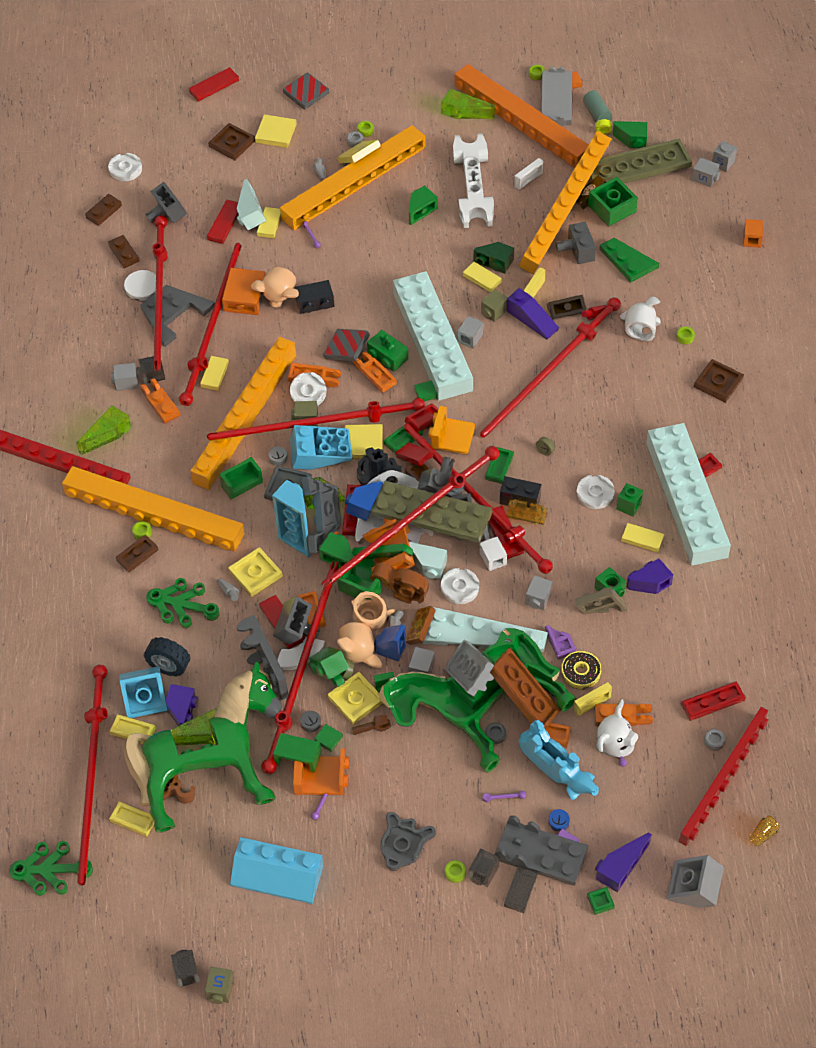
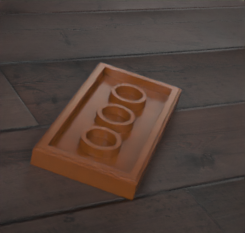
[490,648,561,729]

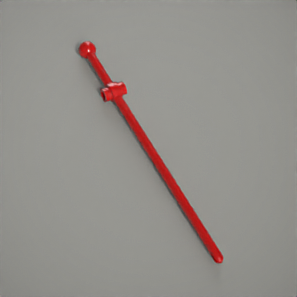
[152,215,168,371]
[179,243,242,406]
[480,297,621,438]
[207,398,425,441]
[404,423,553,574]
[321,446,500,588]
[261,561,339,775]
[77,664,108,886]

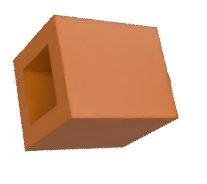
[743,219,763,248]

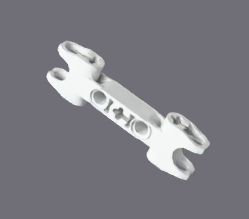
[453,133,494,228]

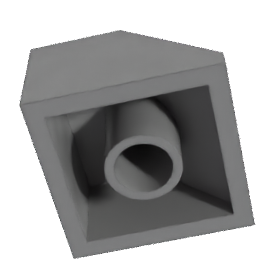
[667,855,724,908]

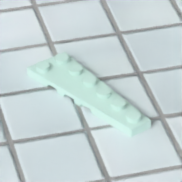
[423,607,548,653]

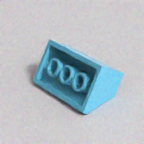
[272,480,311,557]
[230,837,324,904]

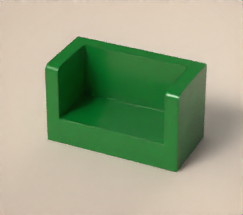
[219,457,263,499]
[337,569,382,600]
[273,733,322,772]

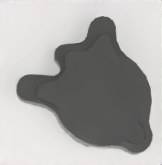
[381,812,436,871]

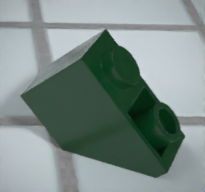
[473,242,514,274]

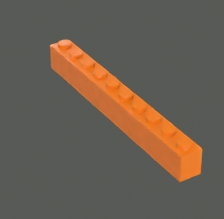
[454,64,589,167]

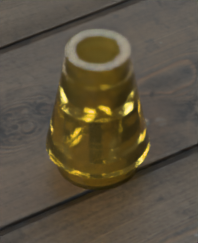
[749,815,780,847]

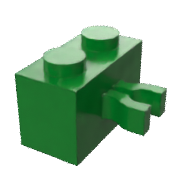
[367,329,409,372]
[309,646,350,687]

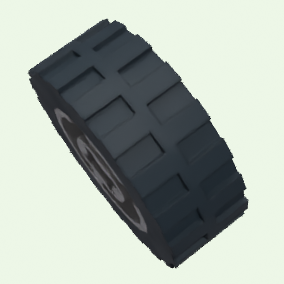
[144,637,191,677]

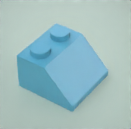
[119,666,168,718]

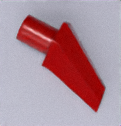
[581,305,607,320]

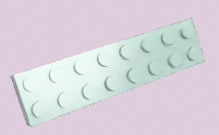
[393,271,473,401]
[646,423,731,566]

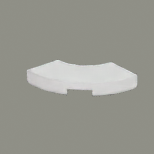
[277,637,326,670]

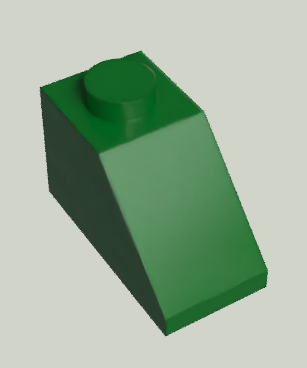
[613,121,647,149]
[409,185,438,225]
[319,532,356,574]

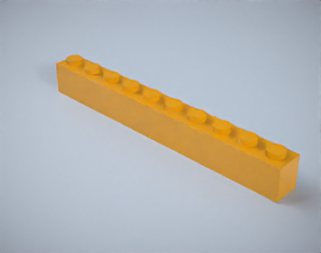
[280,125,426,230]
[518,131,612,275]
[190,337,296,490]
[62,466,245,552]

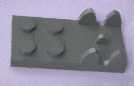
[237,615,288,701]
[494,815,588,886]

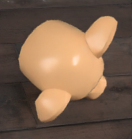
[251,267,299,307]
[351,591,396,632]
[337,622,382,668]

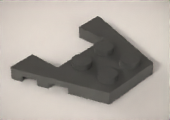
[140,285,215,347]
[302,477,341,553]

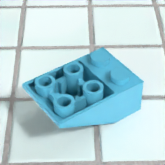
[290,425,352,470]

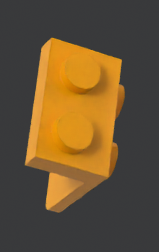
[429,406,475,454]

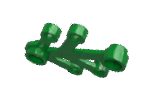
[146,578,220,628]
[9,841,93,896]

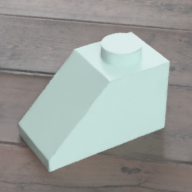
[409,542,447,579]

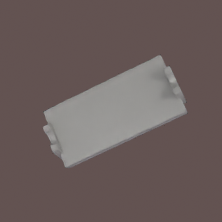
[542,66,572,126]
[445,639,494,696]

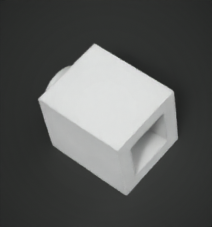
[479,537,507,571]

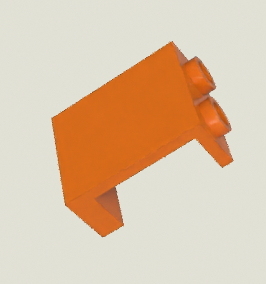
[222,268,266,315]
[362,519,415,581]
[293,748,349,795]

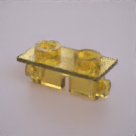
[506,499,548,525]

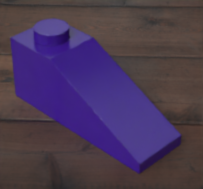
[507,288,559,340]
[595,832,652,893]

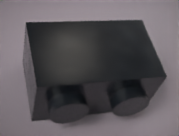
[294,280,335,314]
[500,476,542,512]

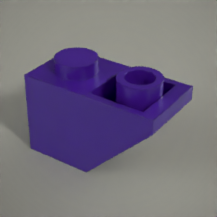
[626,558,673,594]
[166,684,198,733]

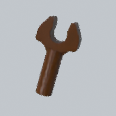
[352,715,391,735]

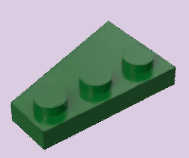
[600,238,659,283]

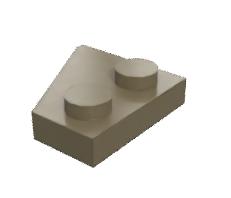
[575,587,627,614]

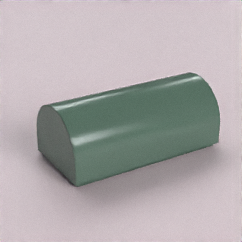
[583,90,612,122]

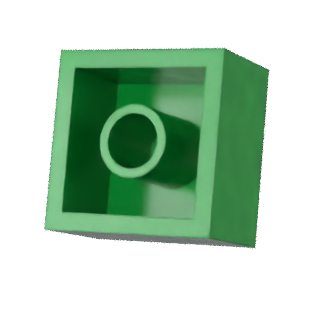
[588,177,638,226]

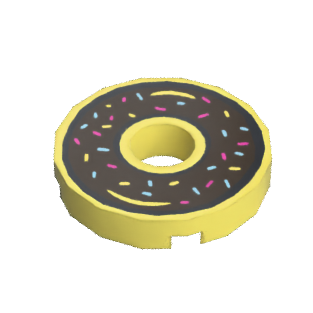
[561,651,601,689]

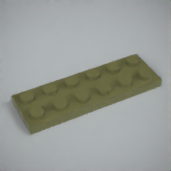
[590,138,692,183]
[371,481,493,543]

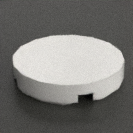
[108,153,142,182]
[124,270,156,301]
[290,372,327,406]
[576,475,615,509]
[441,568,479,604]

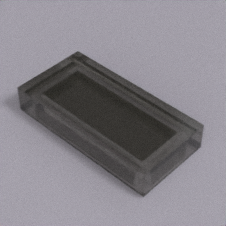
[504,866,538,913]

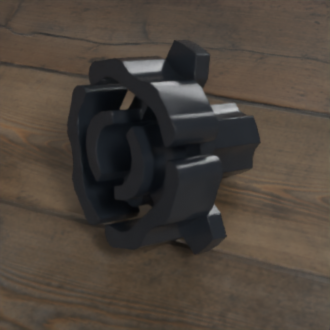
[357,447,402,485]

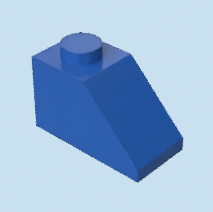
[345,481,383,521]
[374,624,406,662]

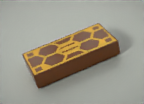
[406,606,436,645]

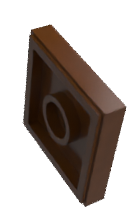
[208,123,255,160]
[693,359,744,403]

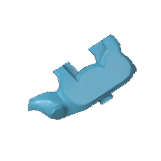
[518,720,599,801]

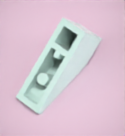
[237,179,266,230]

